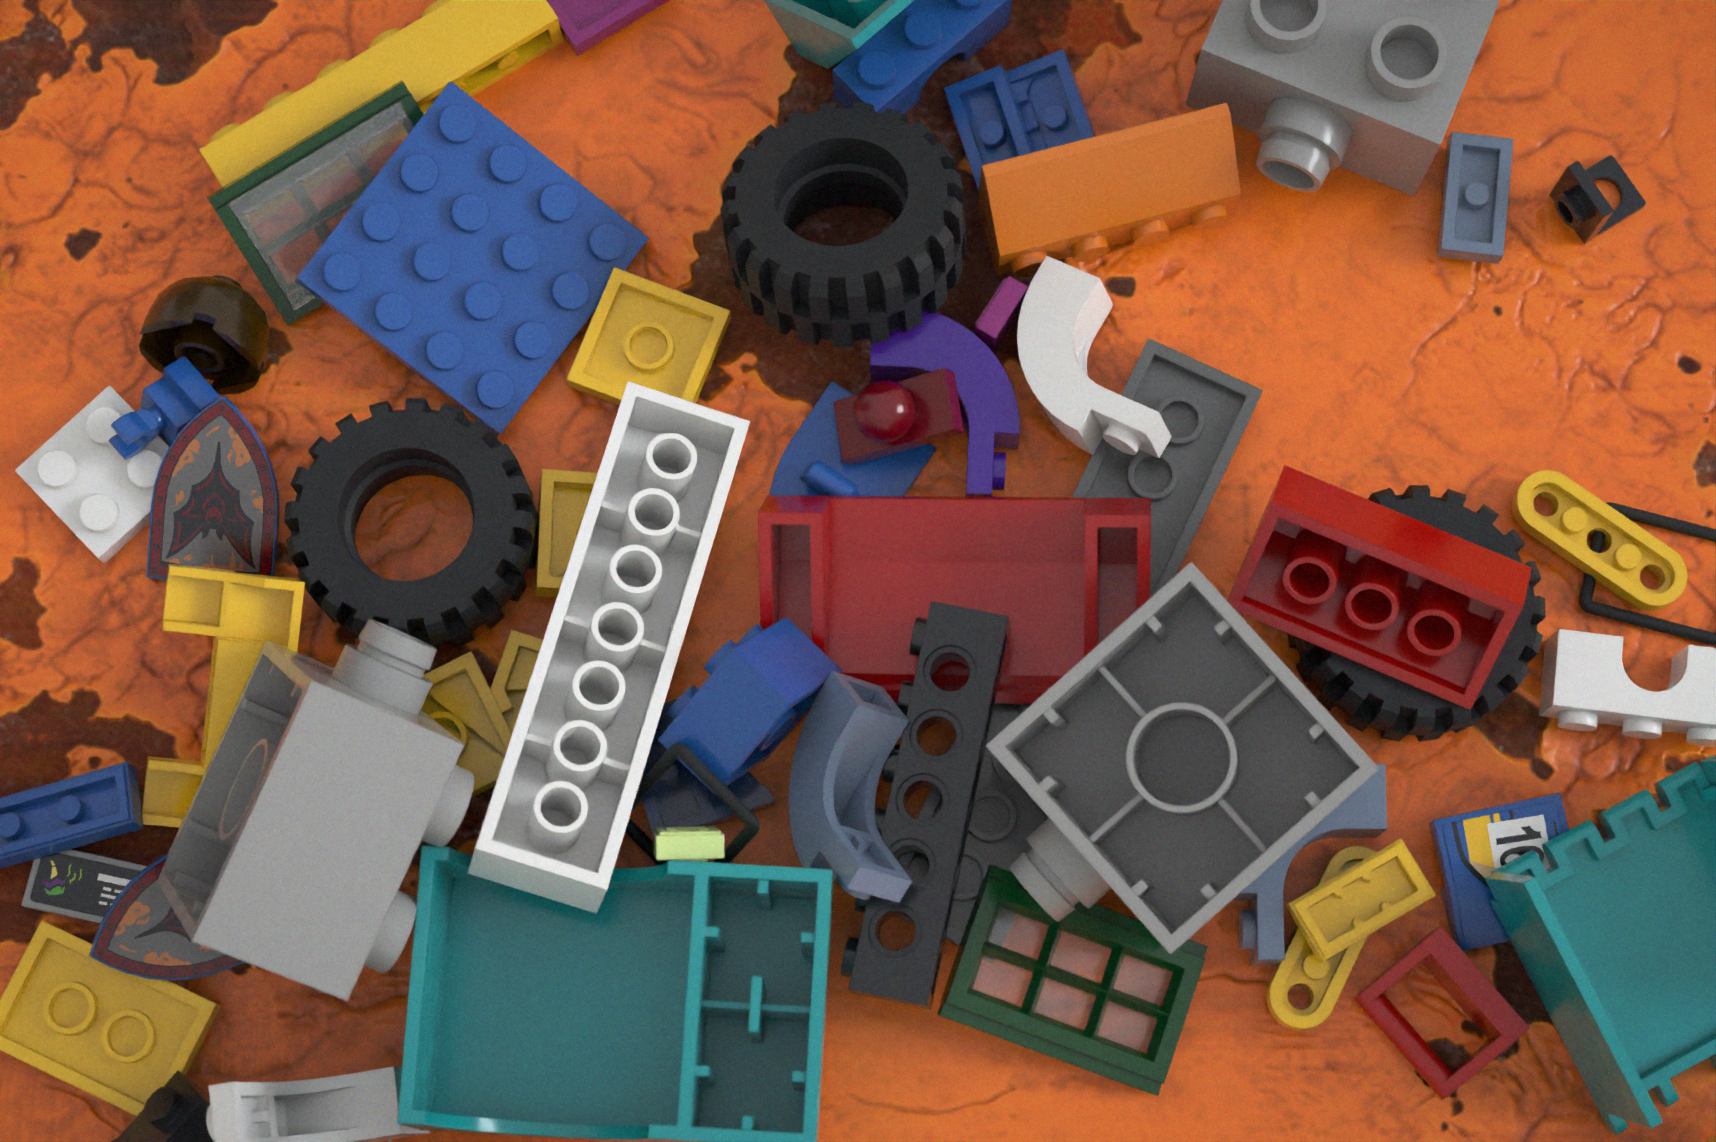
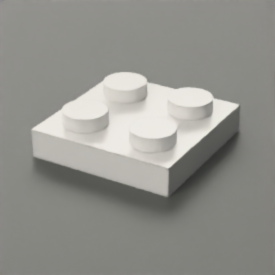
[15,385,169,564]

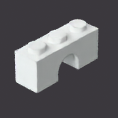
[1539,629,1716,747]

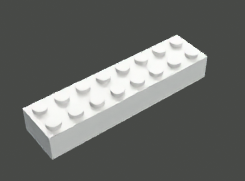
[468,381,750,914]

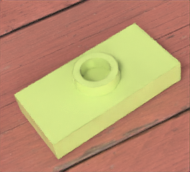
[652,826,725,862]

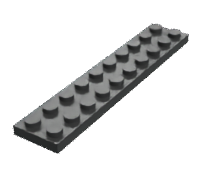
[895,338,1263,963]

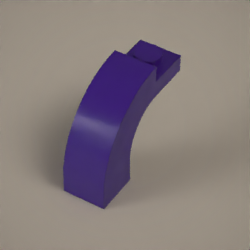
[870,309,1020,497]

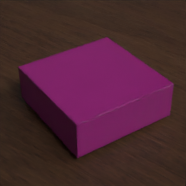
[974,276,1028,353]

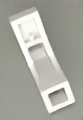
[1017,255,1172,458]
[206,1066,430,1142]

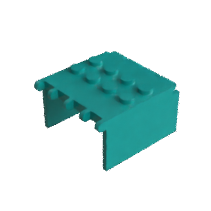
[1485,756,1716,1135]

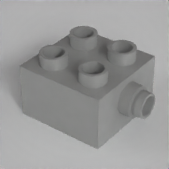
[1186,0,1500,196]
[986,562,1380,954]
[157,619,474,1001]

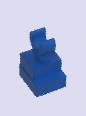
[109,356,220,460]

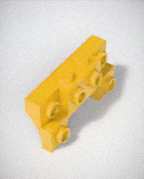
[142,564,305,828]

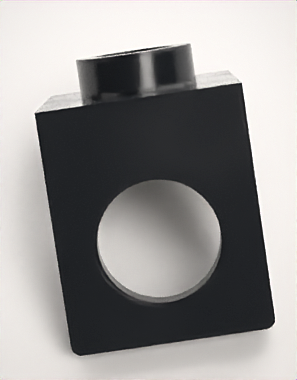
[1549,155,1646,244]

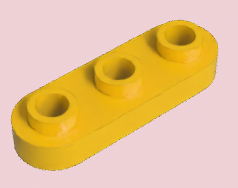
[1512,470,1688,611]
[1266,846,1376,1030]

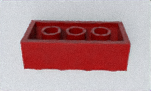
[1227,465,1532,710]

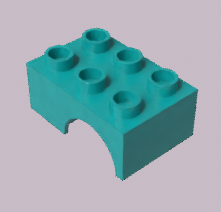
[397,845,834,1142]

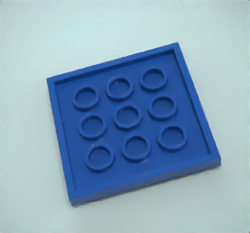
[295,81,649,436]

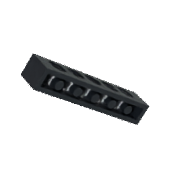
[841,601,1011,1010]

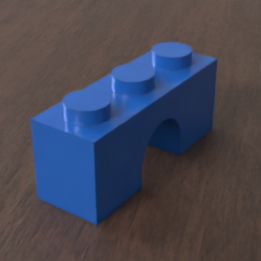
[833,0,1012,114]

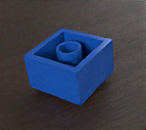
[658,617,842,795]

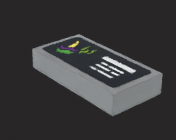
[21,849,147,924]

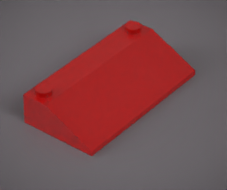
[758,495,1151,704]

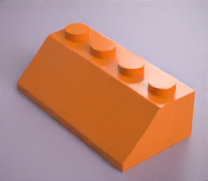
[977,103,1241,277]

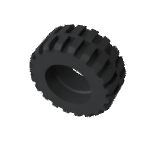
[720,102,966,348]
[284,398,538,653]
[1287,485,1546,742]

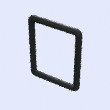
[1579,502,1716,645]
[625,743,760,865]

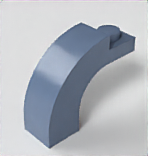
[788,671,912,903]
[1232,764,1387,966]

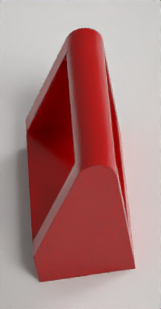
[1354,926,1530,1100]

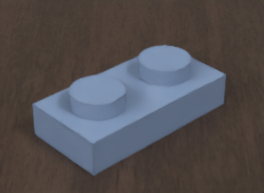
[1437,132,1514,264]

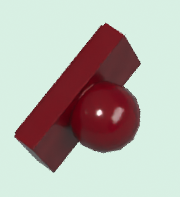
[833,368,964,465]

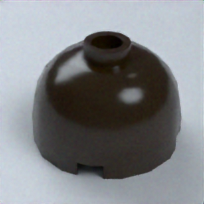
[139,275,271,394]

